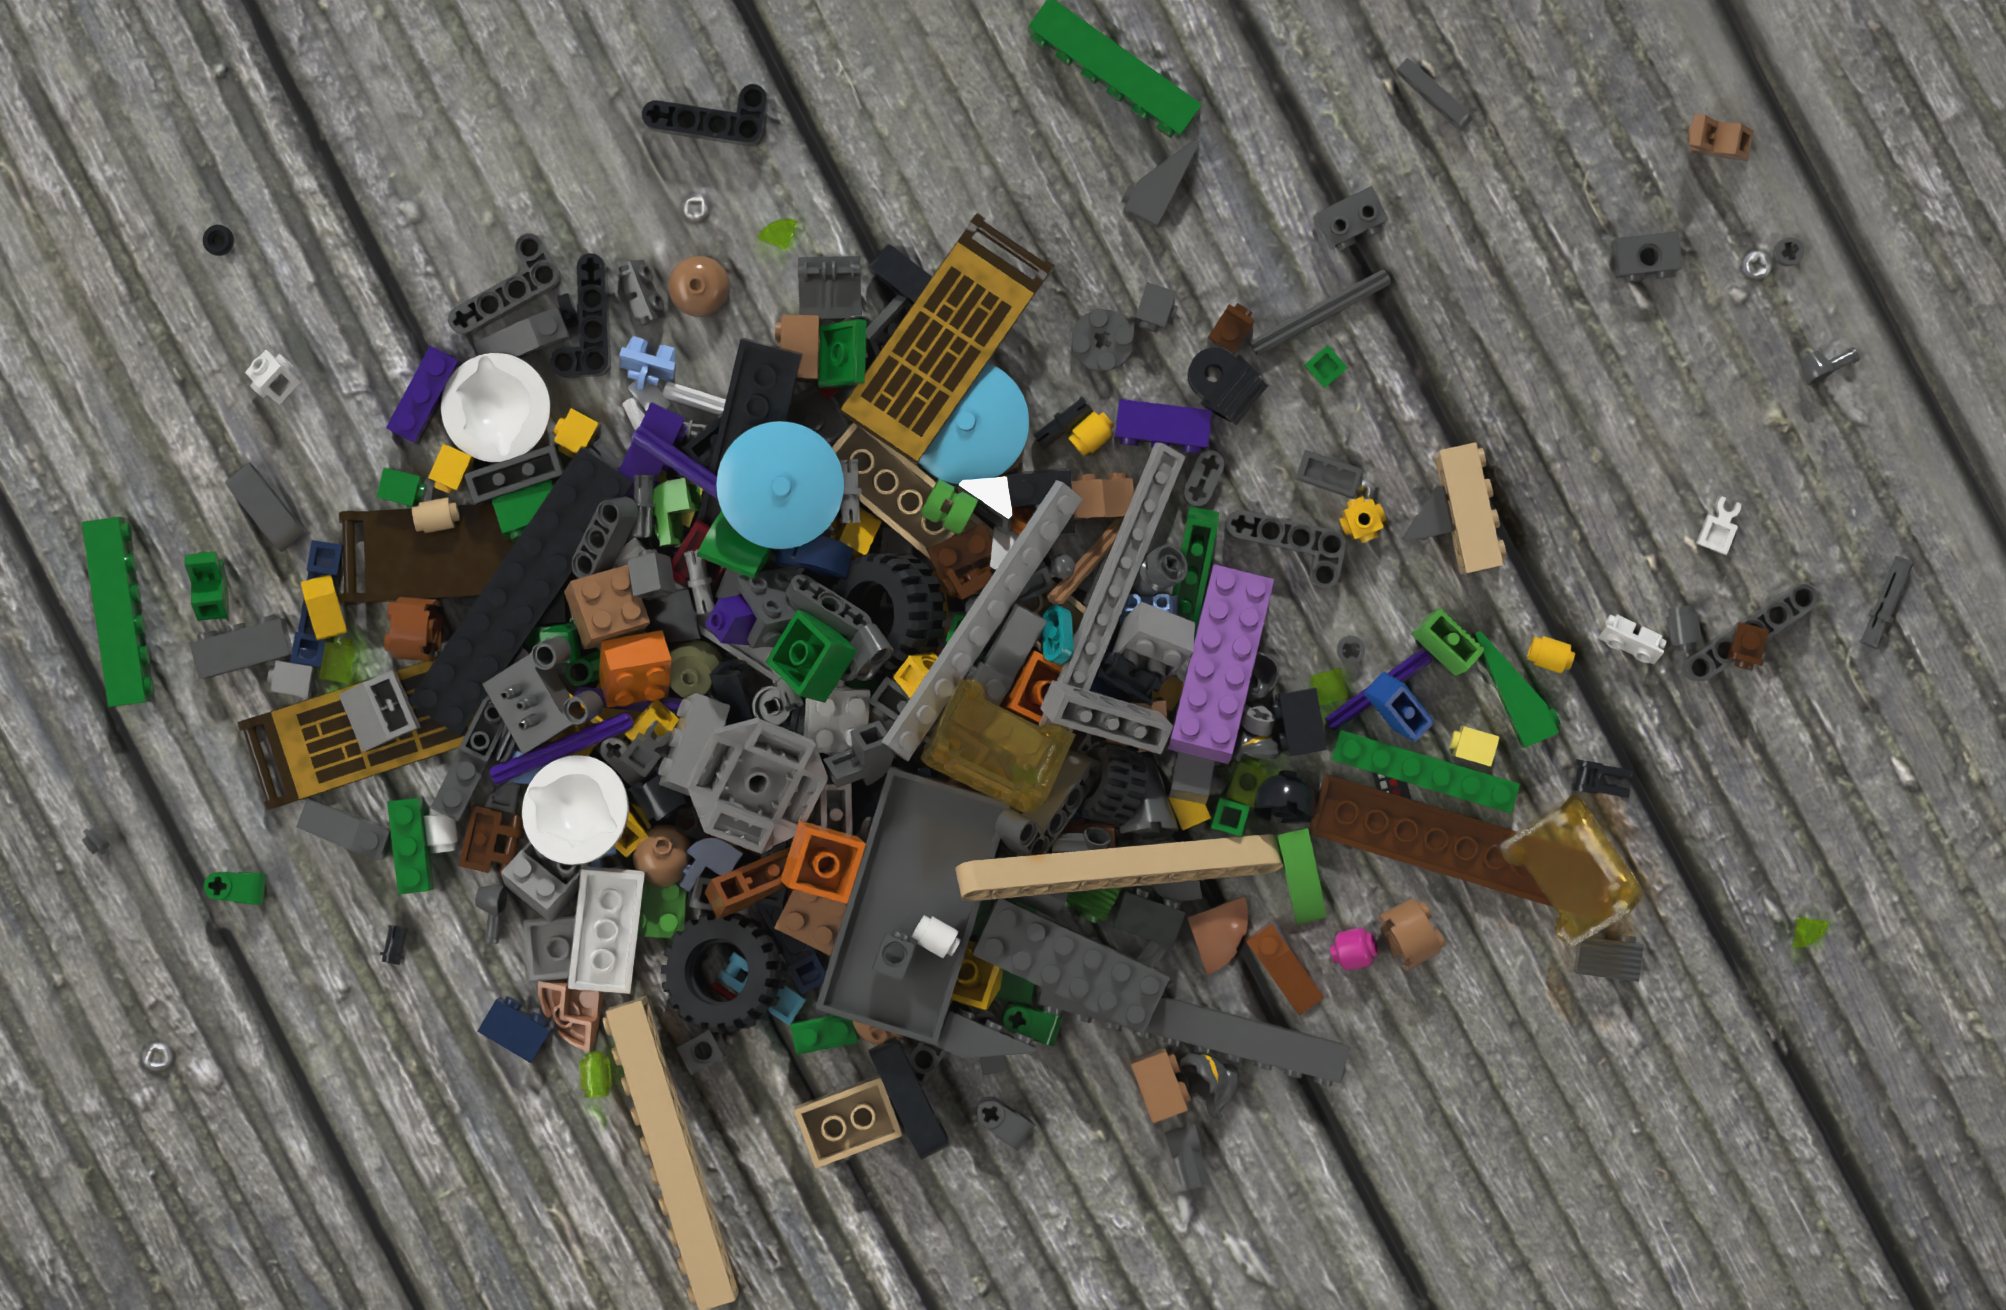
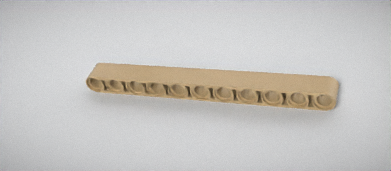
[955,834,1284,901]

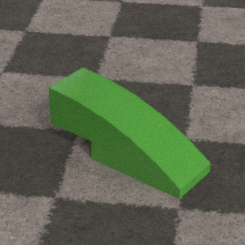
[1276,827,1327,925]

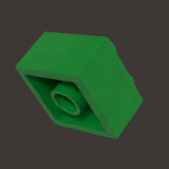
[765,609,857,703]

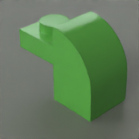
[652,477,702,548]

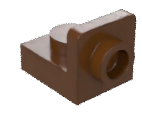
[1208,303,1255,354]
[942,567,992,600]
[1727,622,1769,671]

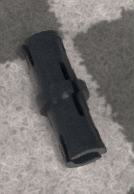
[1033,396,1093,450]

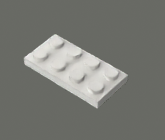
[567,866,644,994]

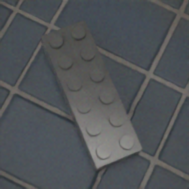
[971,898,1170,1034]

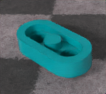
[1042,605,1074,665]

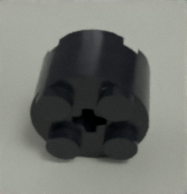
[628,769,692,831]

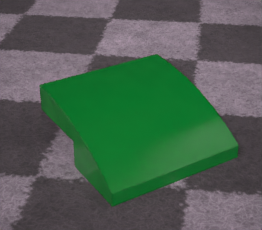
[697,511,772,579]

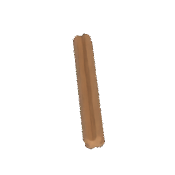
[1047,517,1124,606]

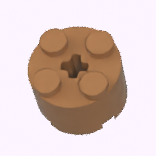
[1377,898,1446,971]

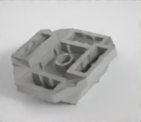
[686,718,828,854]

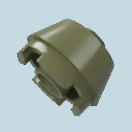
[669,639,723,698]

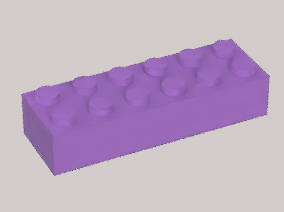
[1168,564,1274,764]

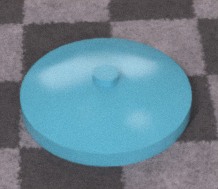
[918,363,1029,485]
[716,421,844,549]

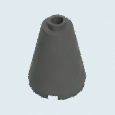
[1116,753,1178,840]

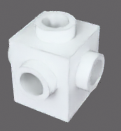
[245,350,300,405]

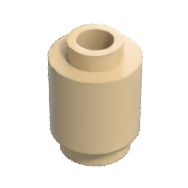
[412,497,460,533]

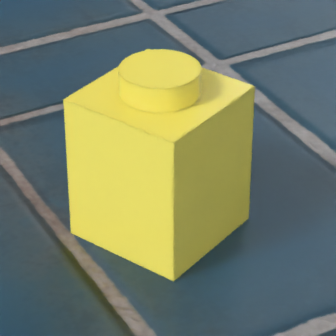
[1449,726,1500,767]

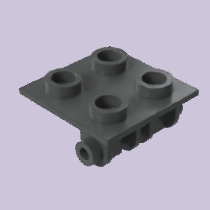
[798,256,862,319]

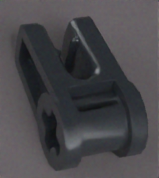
[1570,759,1634,798]

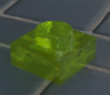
[1309,667,1348,705]

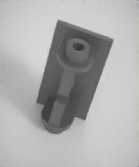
[618,259,666,326]

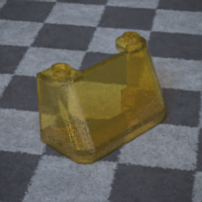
[921,678,1075,813]
[1500,794,1643,948]

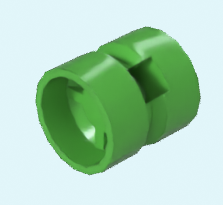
[920,479,978,535]

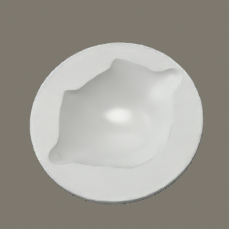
[441,353,550,462]
[522,755,629,865]

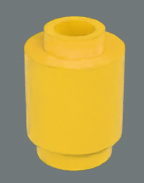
[1068,411,1115,457]
[1526,636,1575,674]

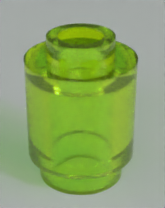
[578,1051,612,1098]

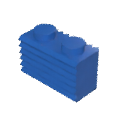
[1364,672,1434,742]

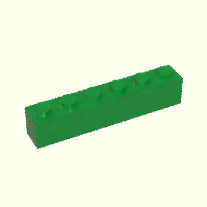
[1028,0,1202,138]
[81,517,155,707]
[1329,730,1520,814]

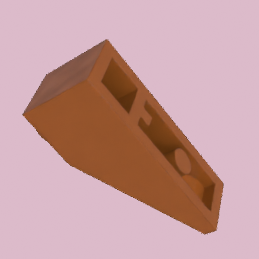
[705,847,791,920]
[1245,922,1324,1016]

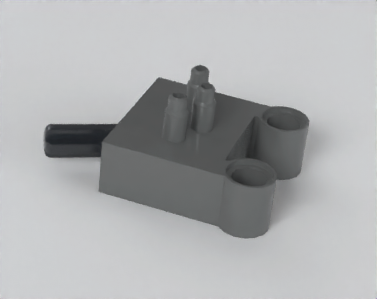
[482,636,603,763]

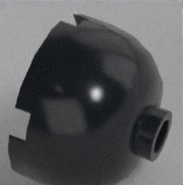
[1253,770,1316,824]

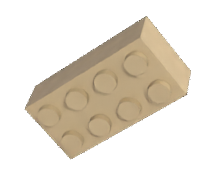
[1433,442,1507,574]

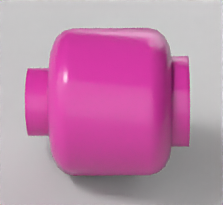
[1330,927,1378,971]

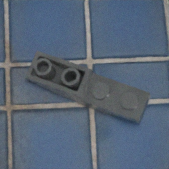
[431,695,505,822]

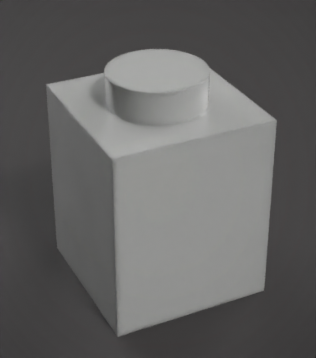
[267,660,317,697]

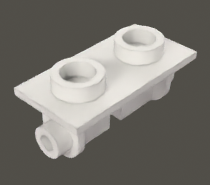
[1598,614,1666,664]

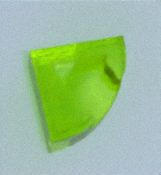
[757,219,798,251]
[1791,916,1829,948]

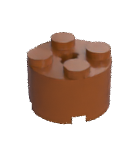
[384,597,443,662]

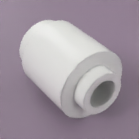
[423,809,458,853]
[912,915,961,959]

